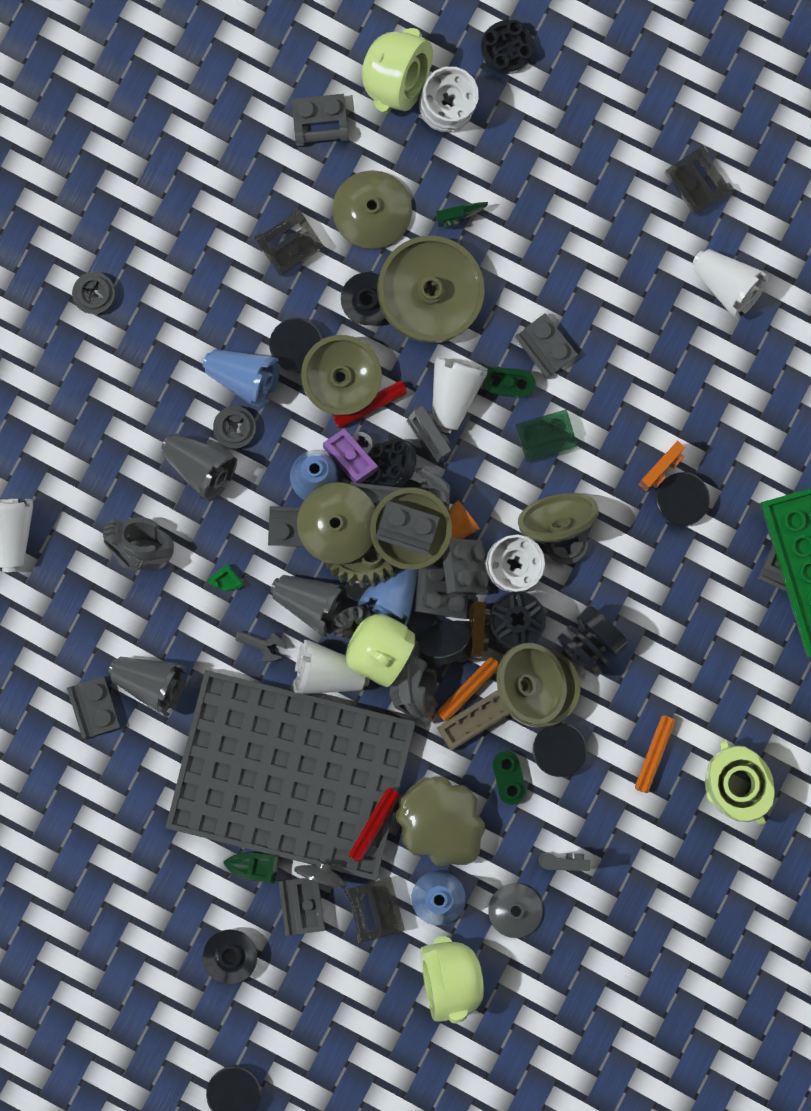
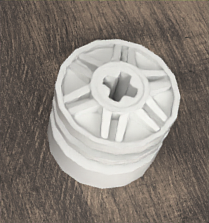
[419,67,479,132]
[485,534,545,592]

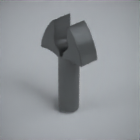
[235,631,286,662]

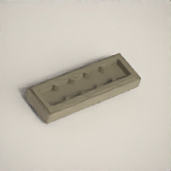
[437,690,509,751]

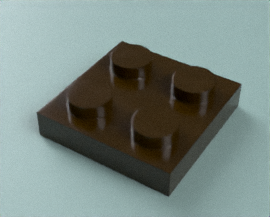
[468,602,490,659]

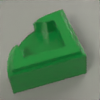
[207,564,245,591]

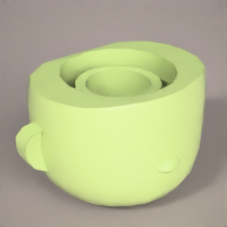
[362,28,433,114]
[346,614,415,687]
[705,740,775,826]
[420,936,484,1023]

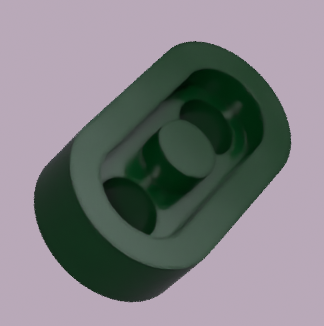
[482,367,536,398]
[493,751,526,805]

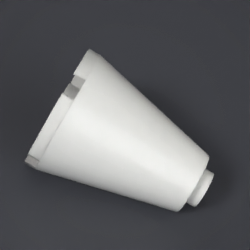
[693,249,769,318]
[432,357,487,433]
[0,499,33,572]
[293,640,370,694]

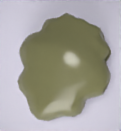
[396,777,485,867]

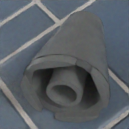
[161,434,238,502]
[270,575,349,637]
[108,656,187,716]

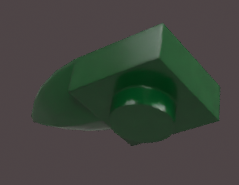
[436,202,488,229]
[223,852,279,884]

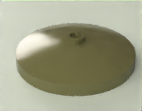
[377,236,485,343]

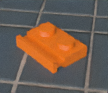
[638,440,686,491]

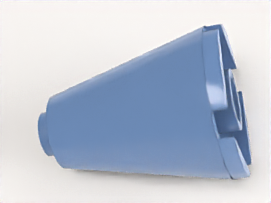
[203,349,281,409]
[290,450,343,500]
[358,569,418,625]
[411,871,466,925]

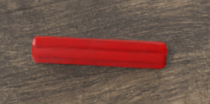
[333,381,407,428]
[349,787,400,862]

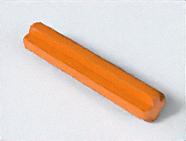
[437,657,499,721]
[635,715,675,793]

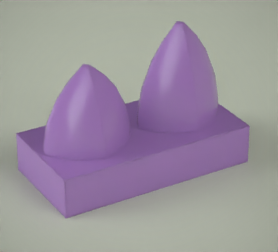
[323,428,378,483]

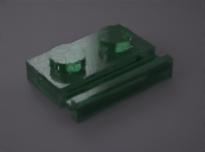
[515,409,578,462]

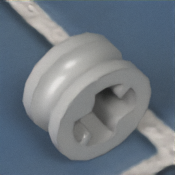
[352,432,373,455]

